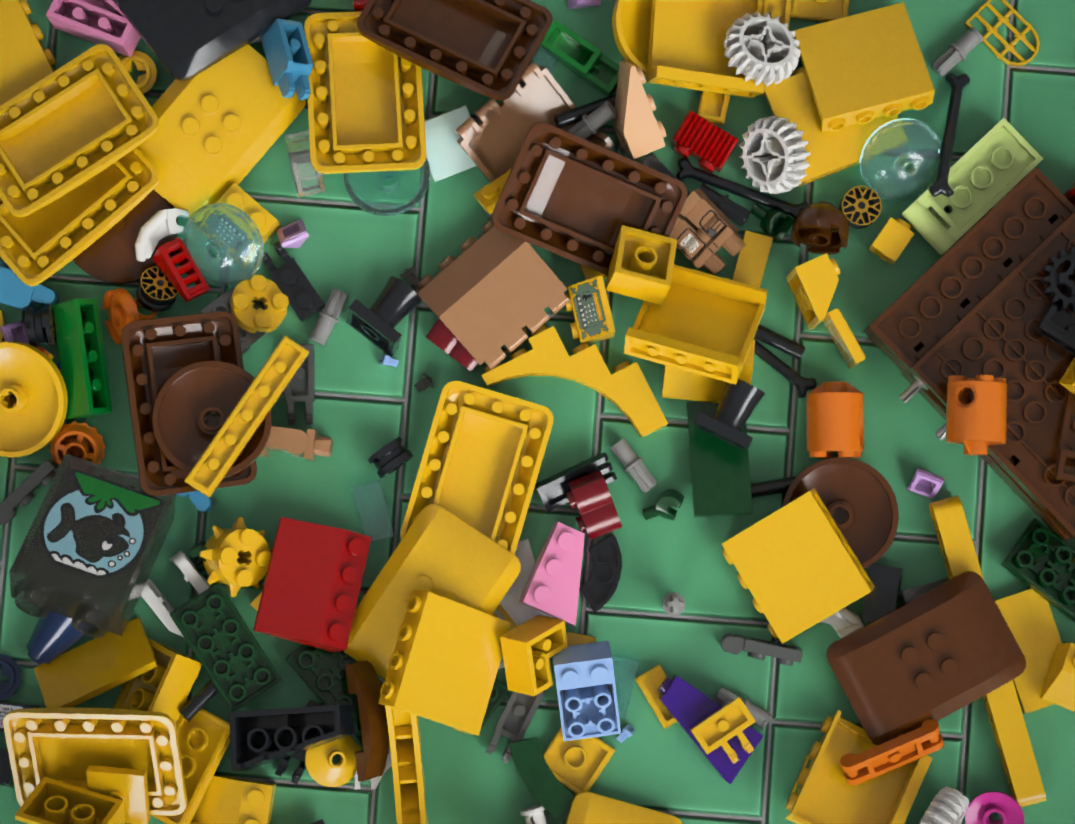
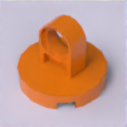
[102,288,158,345]

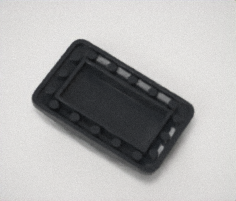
[117,0,312,81]

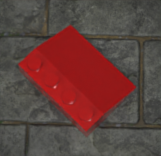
[253,517,372,653]

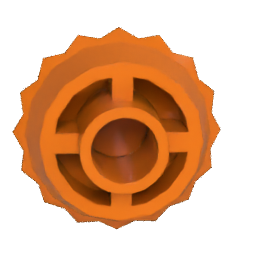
[49,421,106,474]

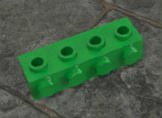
[52,299,112,419]

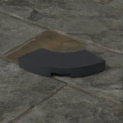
[579,534,622,613]

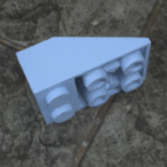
[552,641,621,741]

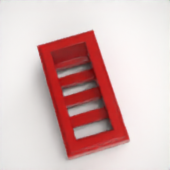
[152,237,210,303]

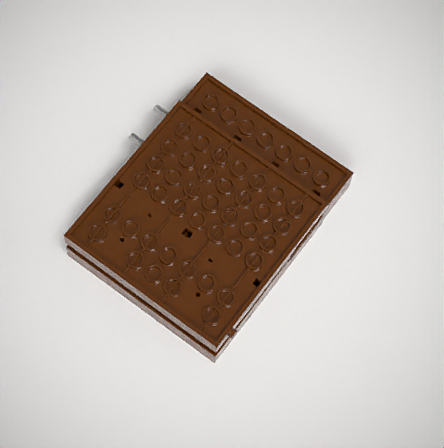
[863,167,1075,540]

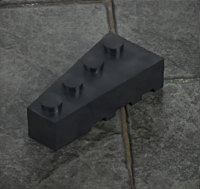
[229,705,353,771]

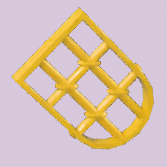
[964,0,1040,67]

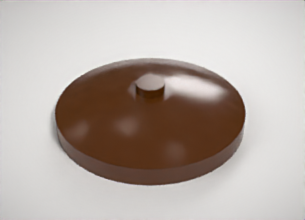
[73,189,178,284]
[152,361,272,477]
[782,457,899,569]

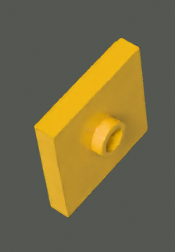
[86,765,150,824]

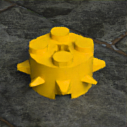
[199,517,271,597]

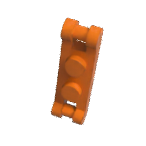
[840,719,944,786]

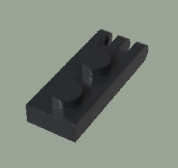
[535,453,617,512]

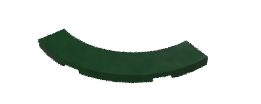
[508,737,576,824]

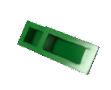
[540,20,619,96]

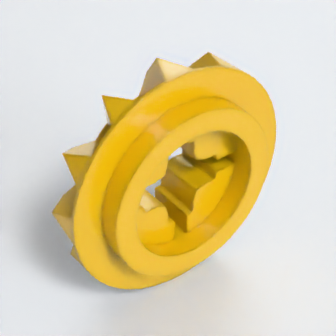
[118,51,158,94]

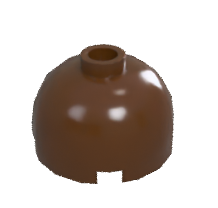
[791,201,849,255]

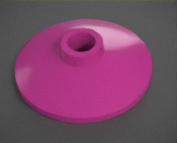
[965,791,1024,824]

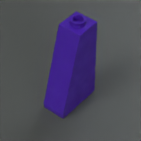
[658,674,763,784]

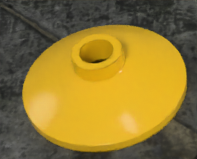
[305,736,361,787]

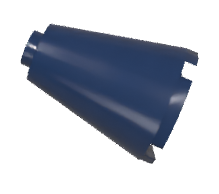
[26,583,104,664]

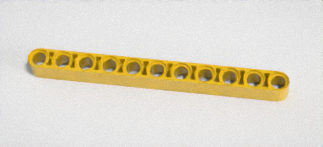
[929,495,1046,808]

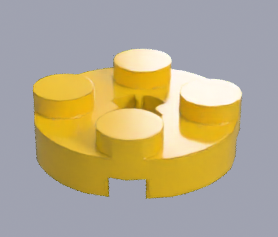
[229,275,289,333]

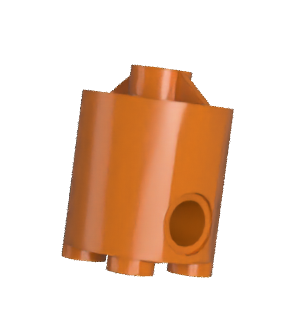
[946,375,1007,455]
[806,381,864,458]

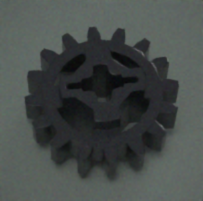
[1040,247,1075,312]

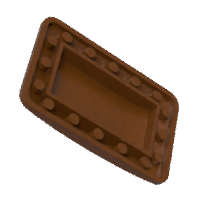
[357,0,553,101]
[492,122,688,276]
[121,311,257,496]
[826,571,1026,745]

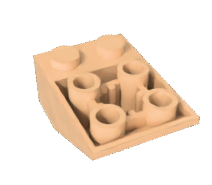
[613,60,667,159]

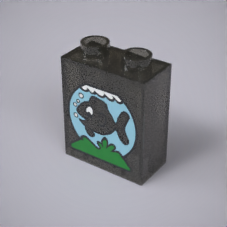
[9,454,176,638]

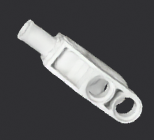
[135,550,211,637]

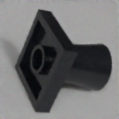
[346,276,422,357]
[694,379,765,451]

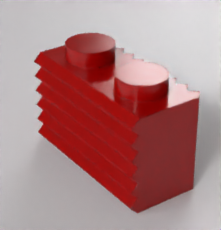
[671,110,739,173]

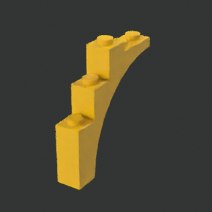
[481,325,668,438]
[385,706,428,824]

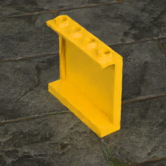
[0,0,57,106]
[647,0,765,99]
[793,2,935,132]
[762,67,908,187]
[624,264,768,385]
[722,488,875,644]
[378,590,512,736]
[785,710,933,824]

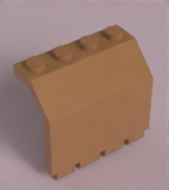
[455,62,615,183]
[415,218,569,370]

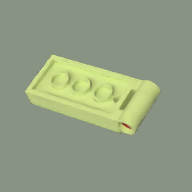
[901,118,1043,255]

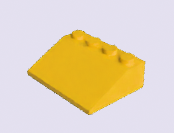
[192,774,276,824]

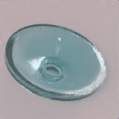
[860,118,942,202]
[344,157,430,216]
[182,203,264,288]

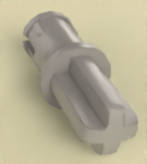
[932,27,983,77]
[567,101,618,139]
[309,289,348,346]
[610,438,657,493]
[662,592,686,616]
[714,687,772,729]

